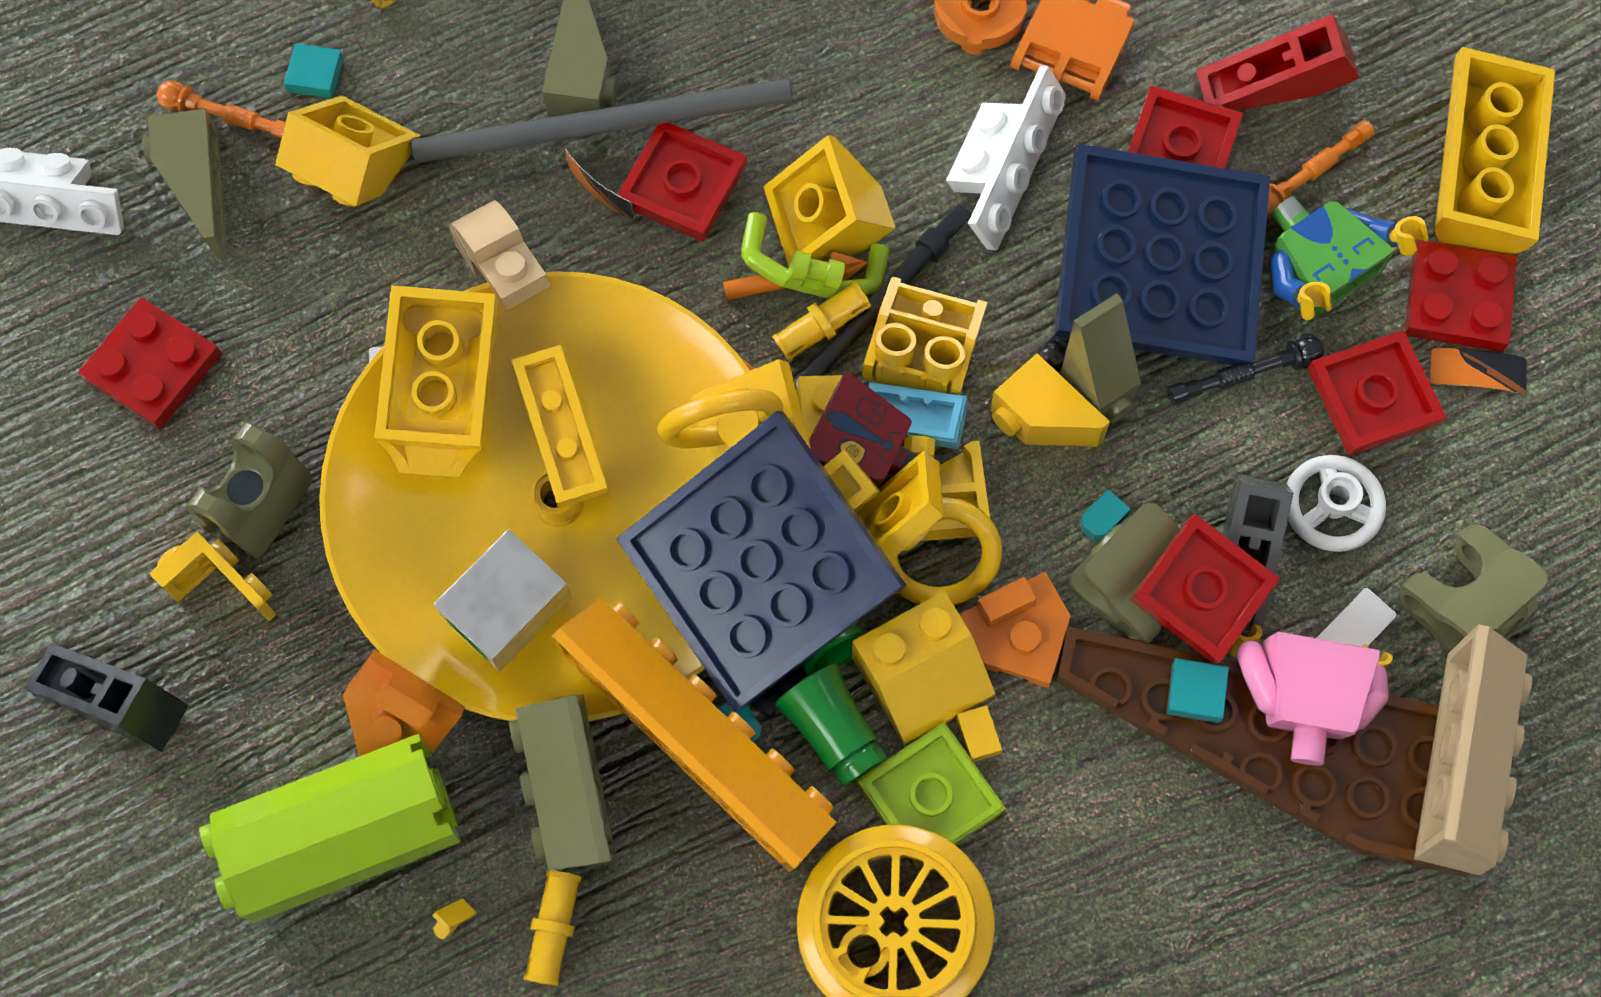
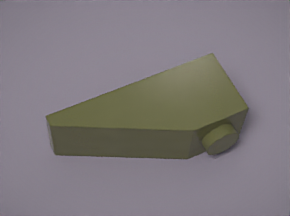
[542,0,618,117]
[142,108,227,260]
[1060,293,1141,423]

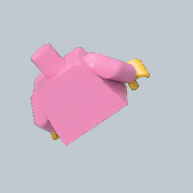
[1228,624,1393,765]

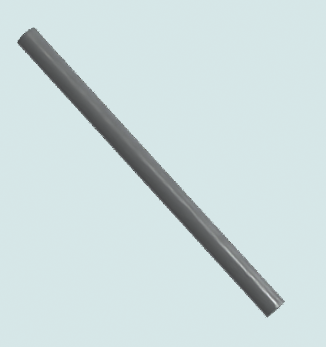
[412,78,793,163]

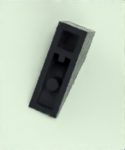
[24,643,189,752]

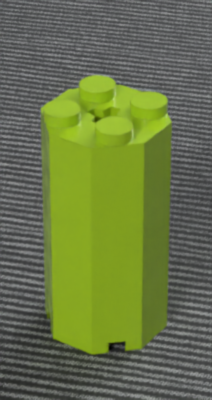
[199,734,461,924]

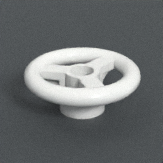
[1286,455,1386,552]

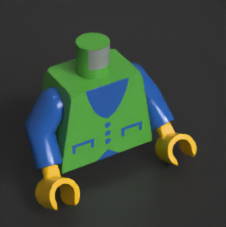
[1270,196,1429,321]

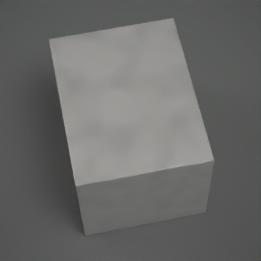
[433,529,572,672]

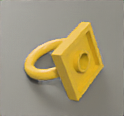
[657,359,811,464]
[856,450,1002,605]

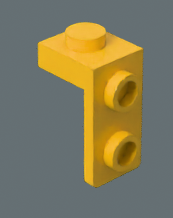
[149,531,277,621]

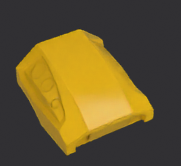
[862,277,988,395]

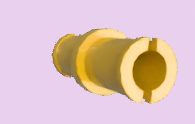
[772,281,872,363]
[523,870,582,986]

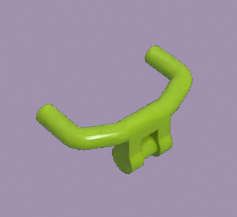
[741,212,889,299]

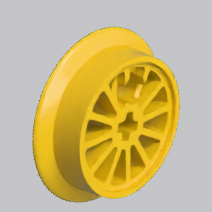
[797,824,995,997]

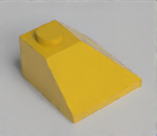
[763,135,896,266]

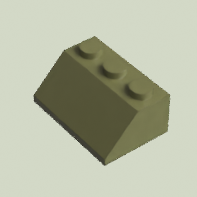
[509,695,616,871]

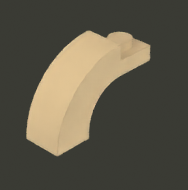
[449,200,551,311]

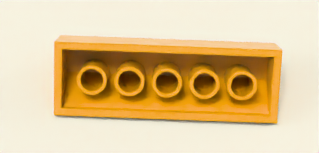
[552,597,836,872]

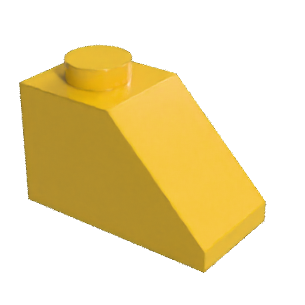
[990,353,1110,447]

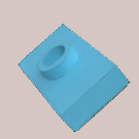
[868,382,969,449]

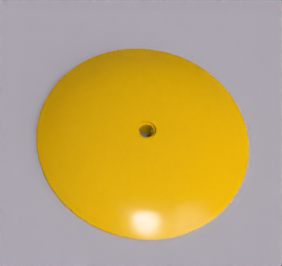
[320,271,750,722]

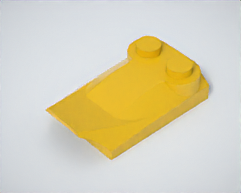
[374,285,498,478]

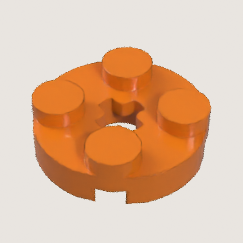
[933,0,1027,54]

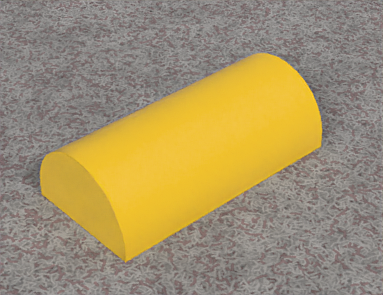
[1435,47,1555,255]

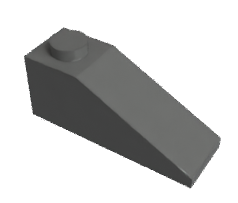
[1223,474,1294,643]

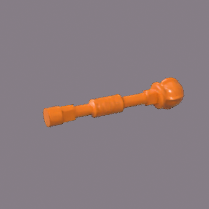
[157,81,286,139]
[1267,120,1375,220]

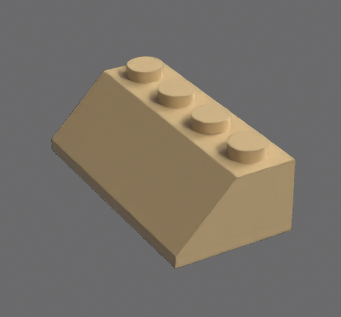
[1414,624,1532,875]

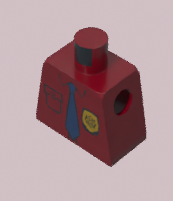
[809,371,918,488]

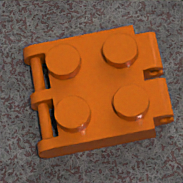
[1010,0,1135,101]

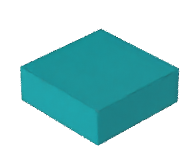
[284,43,344,99]
[1166,658,1229,723]

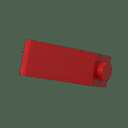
[1196,14,1360,110]

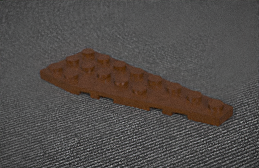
[1056,626,1471,877]

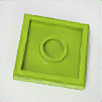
[856,721,1006,871]

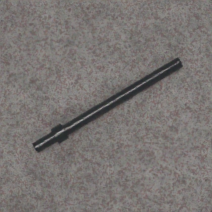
[793,204,971,392]

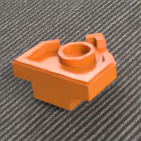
[959,572,1071,689]
[343,649,465,756]

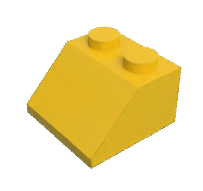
[275,95,421,206]
[852,590,996,747]

